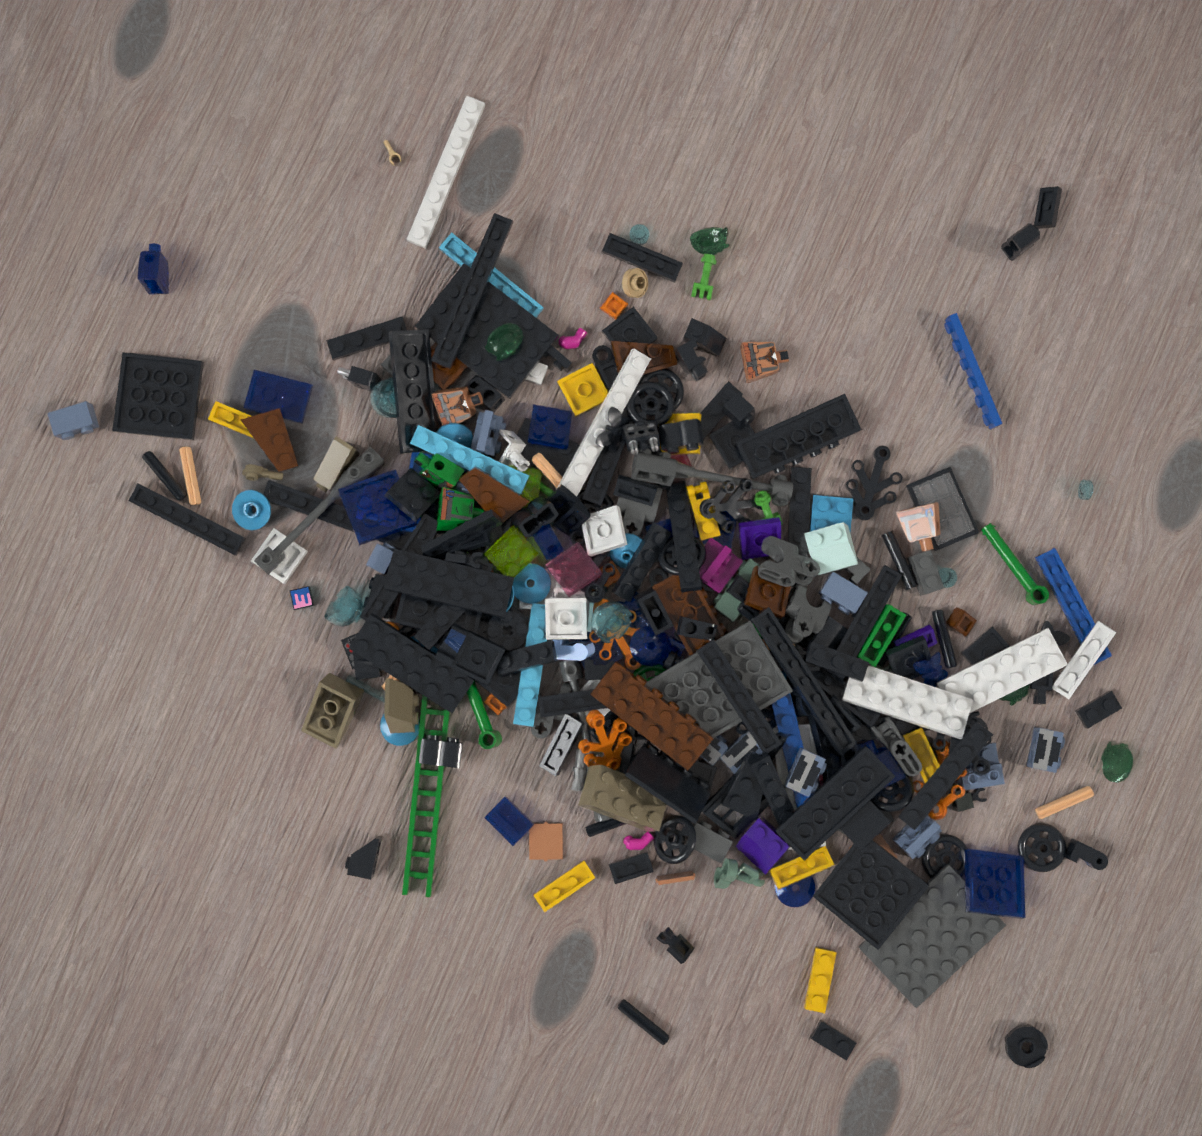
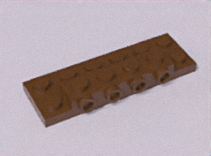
[652,575,728,656]
[591,661,714,770]

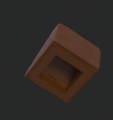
[946,607,977,637]

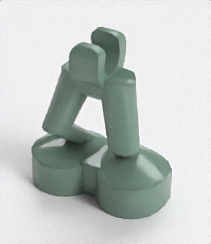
[714,858,765,889]

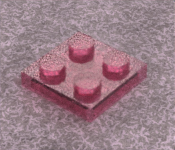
[545,542,602,597]

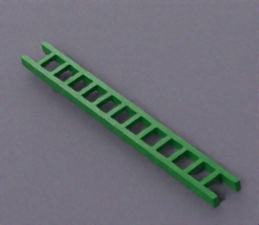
[402,695,450,897]

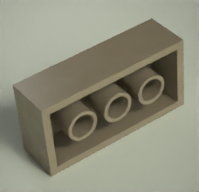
[578,765,666,832]

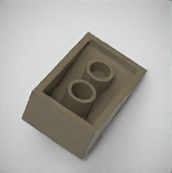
[301,673,365,749]

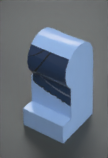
[553,639,595,661]

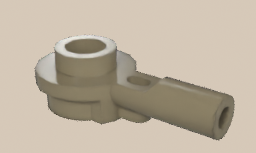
[242,464,283,481]

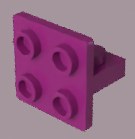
[699,538,743,593]

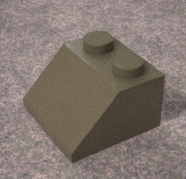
[384,678,419,733]

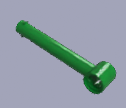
[981,523,1049,605]
[466,680,502,749]

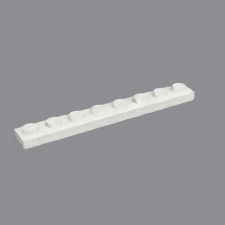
[407,96,485,249]
[557,349,651,496]

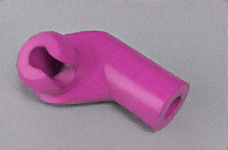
[558,328,587,349]
[623,832,654,850]

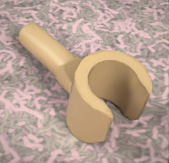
[383,140,402,166]

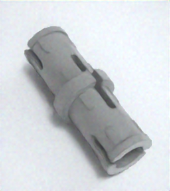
[571,749,587,791]

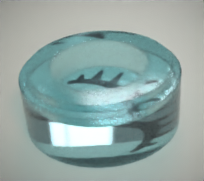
[629,224,649,245]
[1078,480,1093,500]
[938,568,957,588]

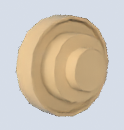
[622,268,648,298]

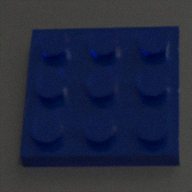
[338,469,417,546]
[965,849,1026,919]

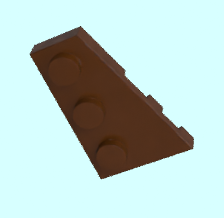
[611,341,677,374]
[240,408,298,472]
[459,466,530,523]

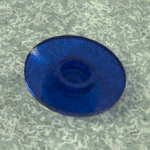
[630,626,670,666]
[774,875,815,907]

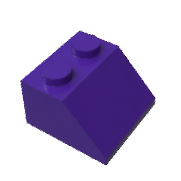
[735,816,790,875]

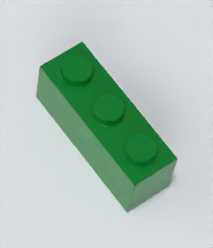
[856,604,906,667]

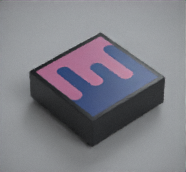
[290,586,315,610]

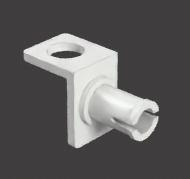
[499,429,530,472]

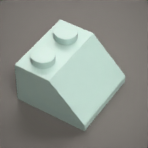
[804,522,858,575]

